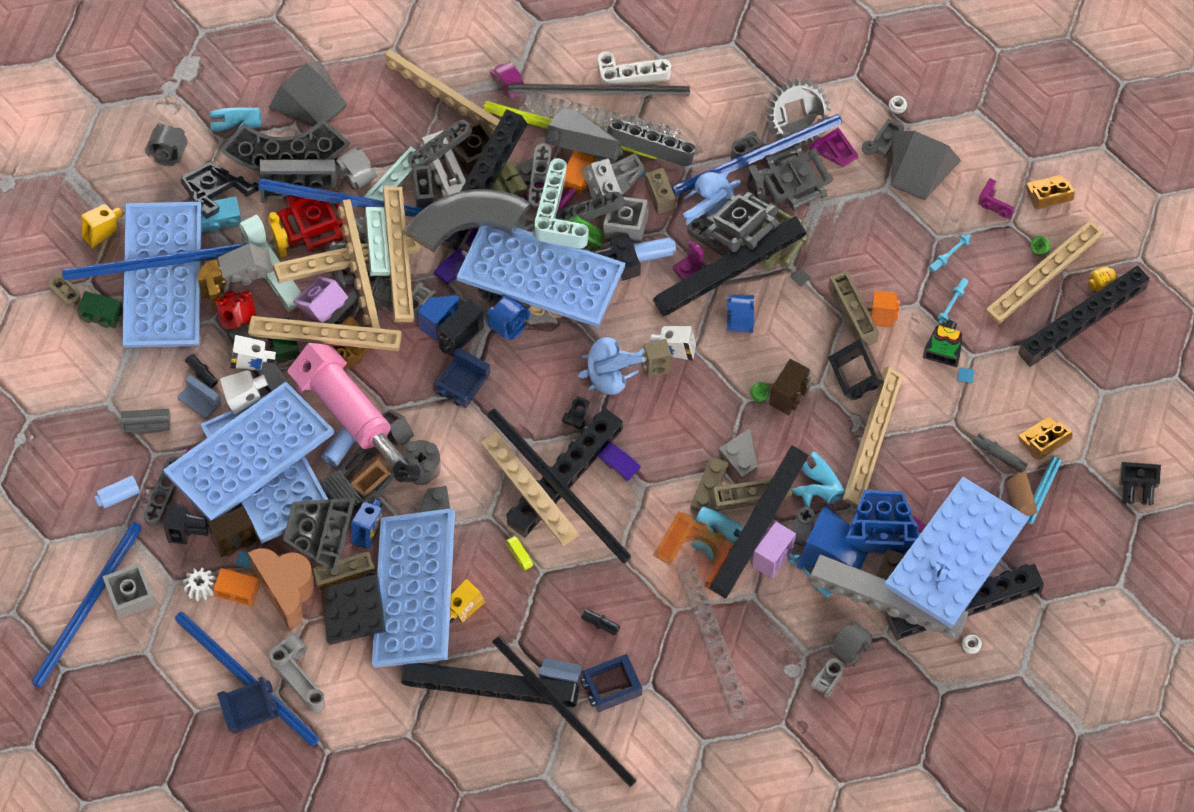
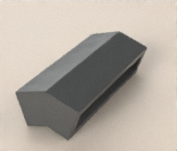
[120,408,171,433]

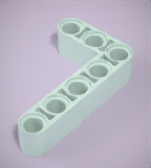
[534,158,588,248]
[239,215,301,312]

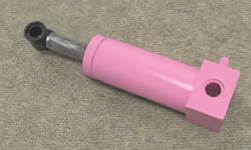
[287,343,421,483]

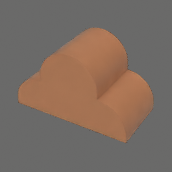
[248,548,314,631]

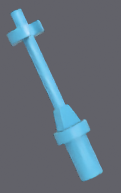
[929,234,971,273]
[937,278,968,325]
[789,553,832,598]

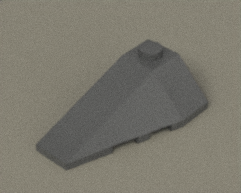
[545,107,620,159]

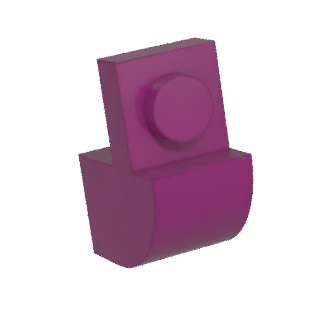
[490,61,524,99]

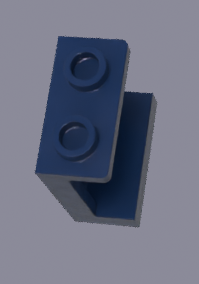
[433,347,490,408]
[217,677,279,734]

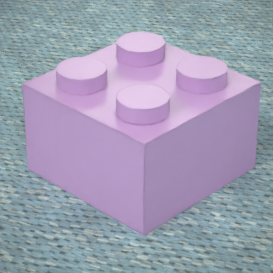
[293,276,348,323]
[752,521,796,579]

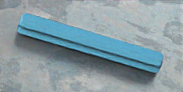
[1027,457,1061,524]

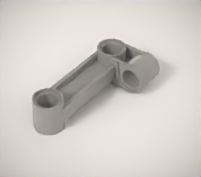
[269,633,325,713]

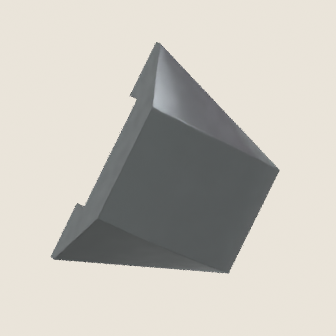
[269,61,347,126]
[891,131,961,200]
[283,498,355,574]

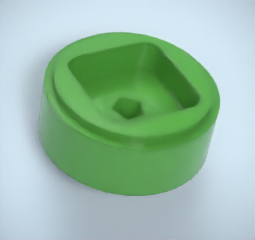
[1031,236,1051,255]
[750,382,770,402]

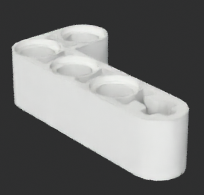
[598,52,671,86]

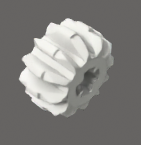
[183,567,216,602]

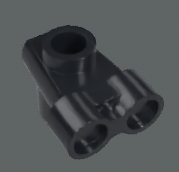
[561,396,590,430]

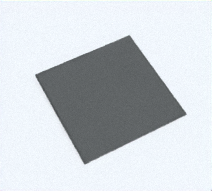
[790,268,811,287]

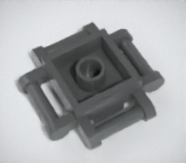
[761,143,834,211]
[705,192,779,252]

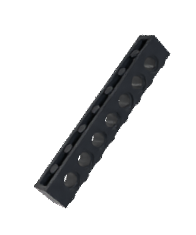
[441,109,528,251]
[1018,265,1150,367]
[506,408,623,538]
[887,564,1044,641]

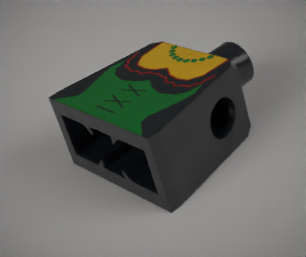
[923,320,962,368]

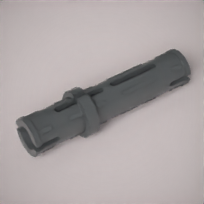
[973,433,1028,473]

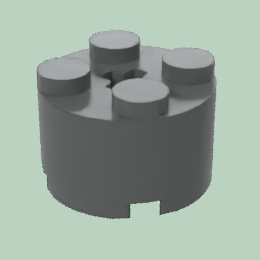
[145,123,188,166]
[402,440,441,485]
[829,620,874,667]

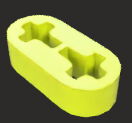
[506,536,533,571]

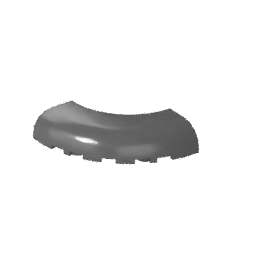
[219,119,351,171]
[402,189,532,252]

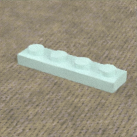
[364,146,425,201]
[365,207,390,276]

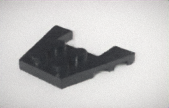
[181,162,259,219]

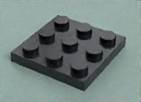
[321,575,386,645]

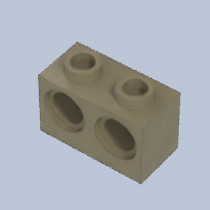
[645,168,676,214]
[641,339,671,377]

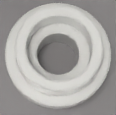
[889,96,907,114]
[962,635,982,654]

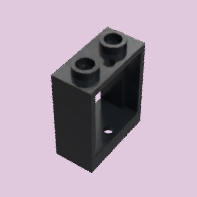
[437,299,484,357]
[828,339,884,400]

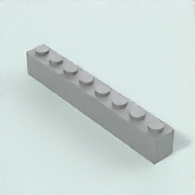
[810,555,969,640]

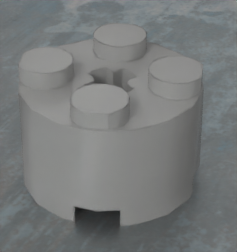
[336,146,377,191]

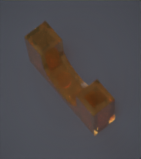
[653,512,734,589]

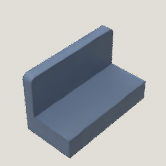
[178,374,221,419]
[538,658,582,685]

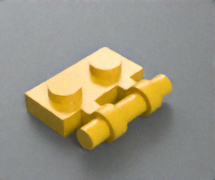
[268,212,289,258]

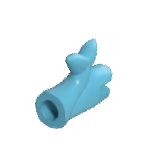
[209,107,262,132]
[791,451,845,507]
[691,507,744,560]

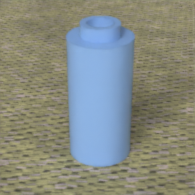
[633,237,676,262]
[321,426,355,467]
[94,476,140,509]

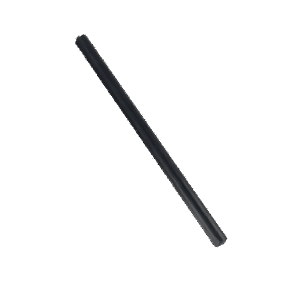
[488,409,631,564]

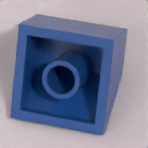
[418,295,460,341]

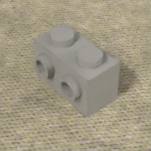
[582,158,621,198]

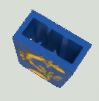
[351,500,383,549]

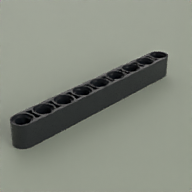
[653,216,807,316]
[709,445,809,599]
[401,663,580,707]

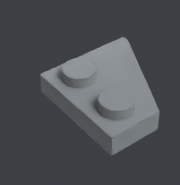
[611,153,644,197]
[719,429,758,480]

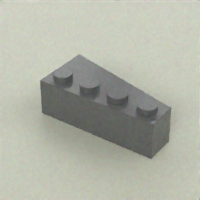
[260,160,335,203]

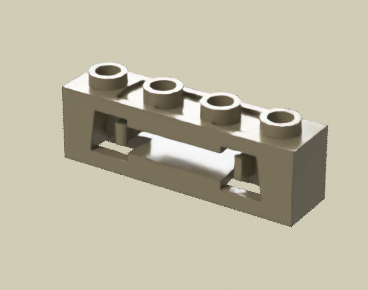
[828,270,879,346]
[709,479,792,511]

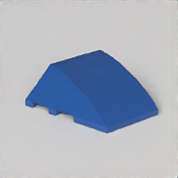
[845,490,920,553]
[797,505,868,570]

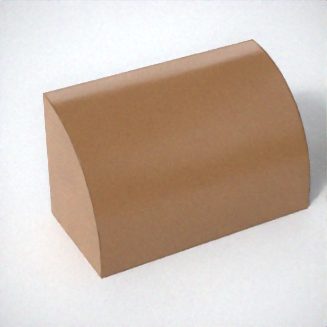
[350,452,392,497]
[1006,471,1038,516]

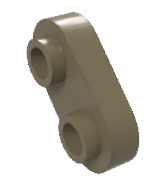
[49,274,81,306]

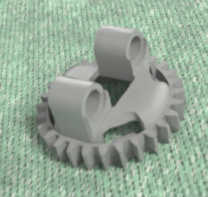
[764,78,832,145]

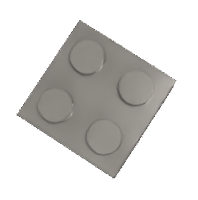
[603,197,649,243]
[218,243,273,286]
[103,563,156,619]

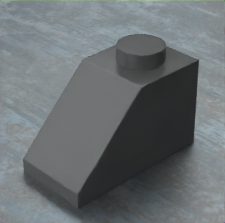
[382,409,414,446]

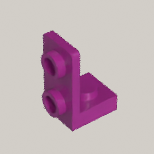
[978,178,1015,219]
[673,240,703,280]

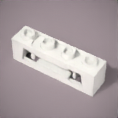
[420,130,466,198]

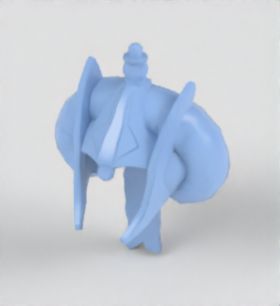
[683,171,741,225]
[578,337,645,395]

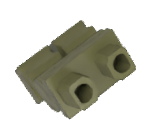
[491,160,528,198]

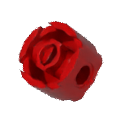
[215,290,257,329]

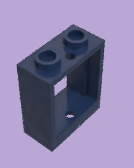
[581,654,643,712]

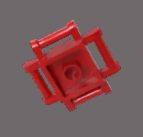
[276,191,344,252]

